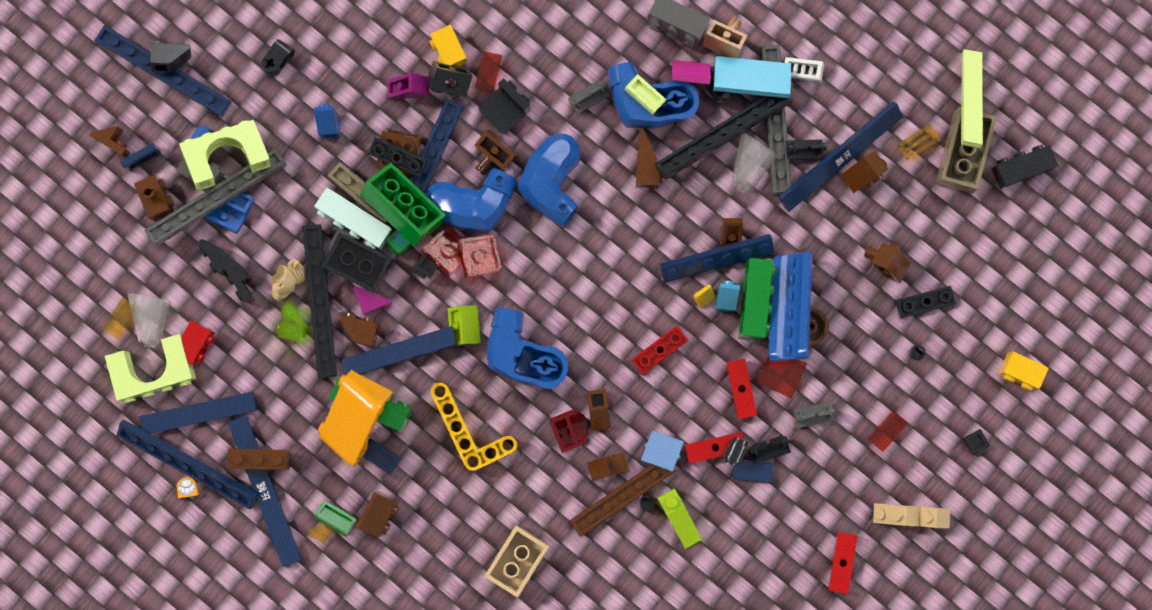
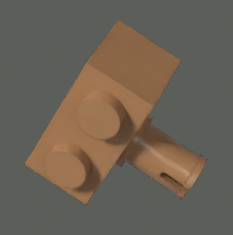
[703,16,748,58]

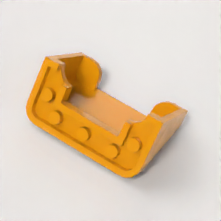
[317,370,393,467]

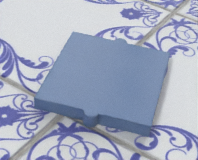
[641,431,684,472]

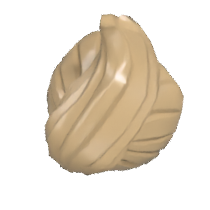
[270,259,307,301]

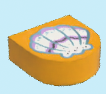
[177,477,199,498]

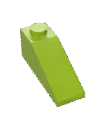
[657,488,702,549]

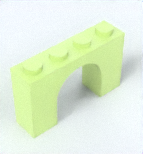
[179,120,271,191]
[105,334,196,404]

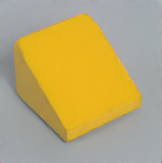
[693,285,716,308]

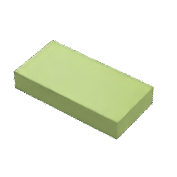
[624,74,666,115]

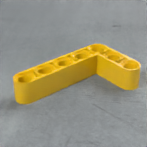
[431,383,518,471]

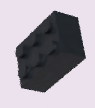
[322,232,392,293]

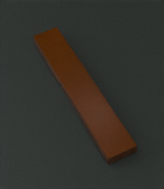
[569,464,676,537]

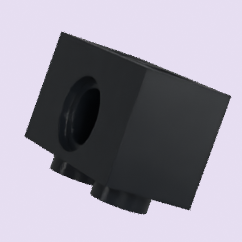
[427,61,473,97]

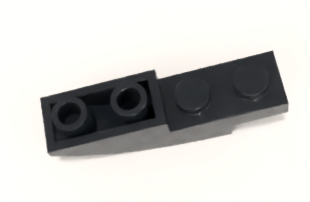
[199,239,255,304]

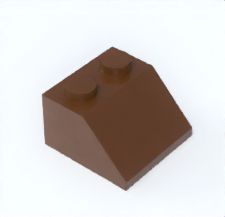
[355,491,400,538]

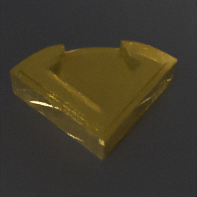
[307,524,334,544]

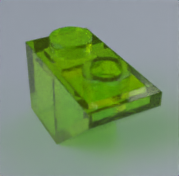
[276,300,308,344]

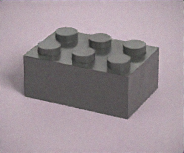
[647,0,710,49]

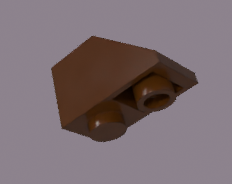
[339,313,380,347]
[586,389,611,431]

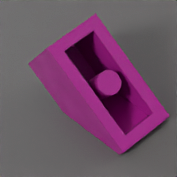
[387,73,429,99]

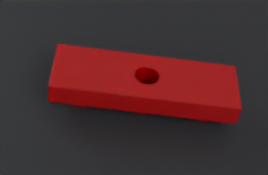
[631,326,689,375]
[726,359,757,419]
[685,432,743,464]
[828,532,858,594]

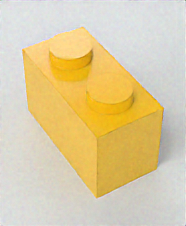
[429,25,468,67]
[998,351,1049,391]

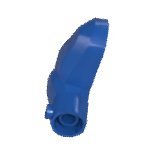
[608,62,699,129]
[518,133,581,227]
[425,168,517,234]
[487,308,568,389]

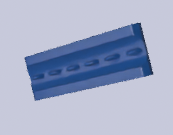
[769,251,813,362]

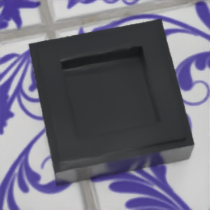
[962,429,990,455]

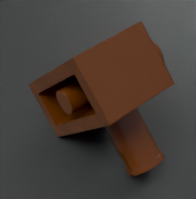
[474,130,519,175]
[841,151,888,194]
[134,175,175,221]
[864,243,911,283]

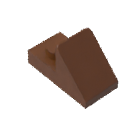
[90,126,131,158]
[721,218,743,247]
[587,452,629,481]

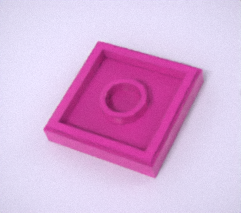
[672,60,711,84]

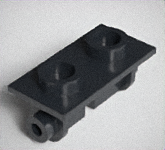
[786,139,827,159]
[748,435,791,464]

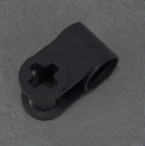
[261,39,295,77]

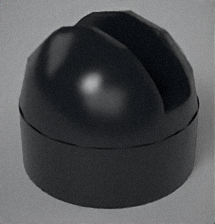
[909,345,926,360]
[640,495,656,512]

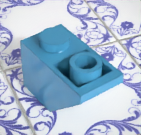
[715,281,740,313]

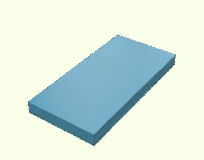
[713,56,791,98]

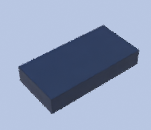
[120,143,161,171]
[363,437,401,474]
[732,460,773,482]

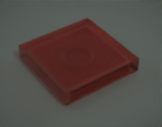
[421,225,476,277]
[457,234,502,278]
[756,354,807,399]

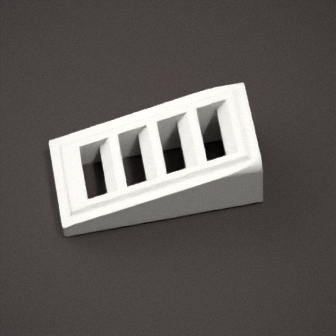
[785,57,824,83]

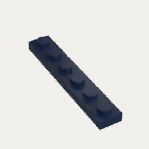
[660,234,774,283]

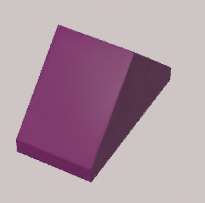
[353,286,392,316]

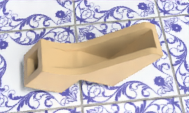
[873,503,950,528]

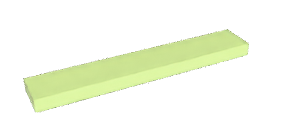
[961,49,983,148]

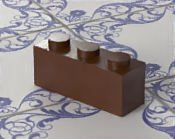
[227,449,291,470]

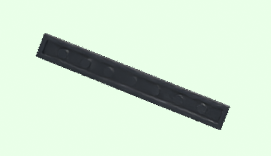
[655,96,793,180]
[302,224,337,378]

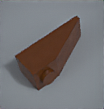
[635,128,663,189]

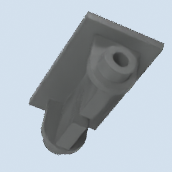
[568,79,609,115]
[793,402,835,428]

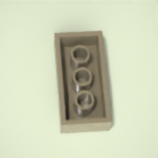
[936,107,997,193]

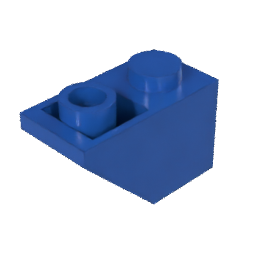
[314,104,340,139]

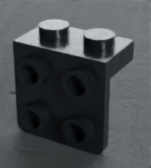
[479,78,531,134]

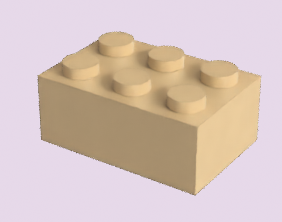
[484,525,549,598]

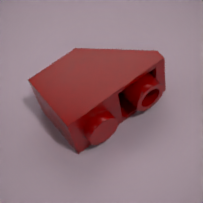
[181,320,215,366]

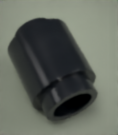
[723,436,748,467]

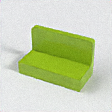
[448,306,481,346]

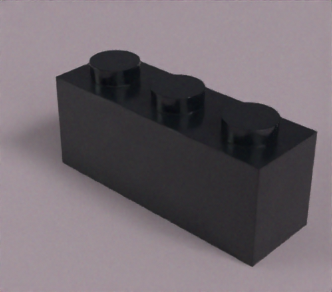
[992,145,1058,189]

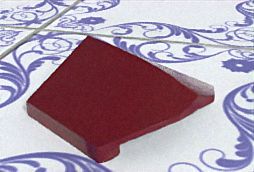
[549,410,588,453]

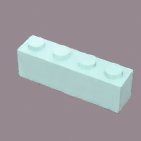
[314,188,393,250]

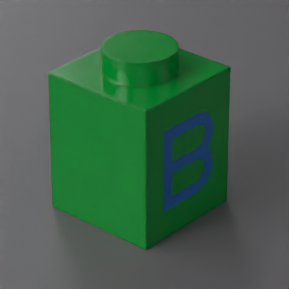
[386,230,412,256]

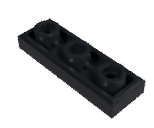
[368,136,429,177]
[895,286,956,319]

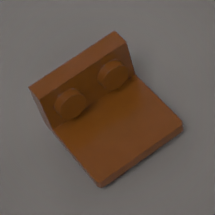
[376,128,424,176]

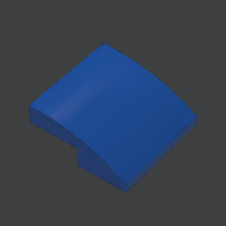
[203,182,255,234]

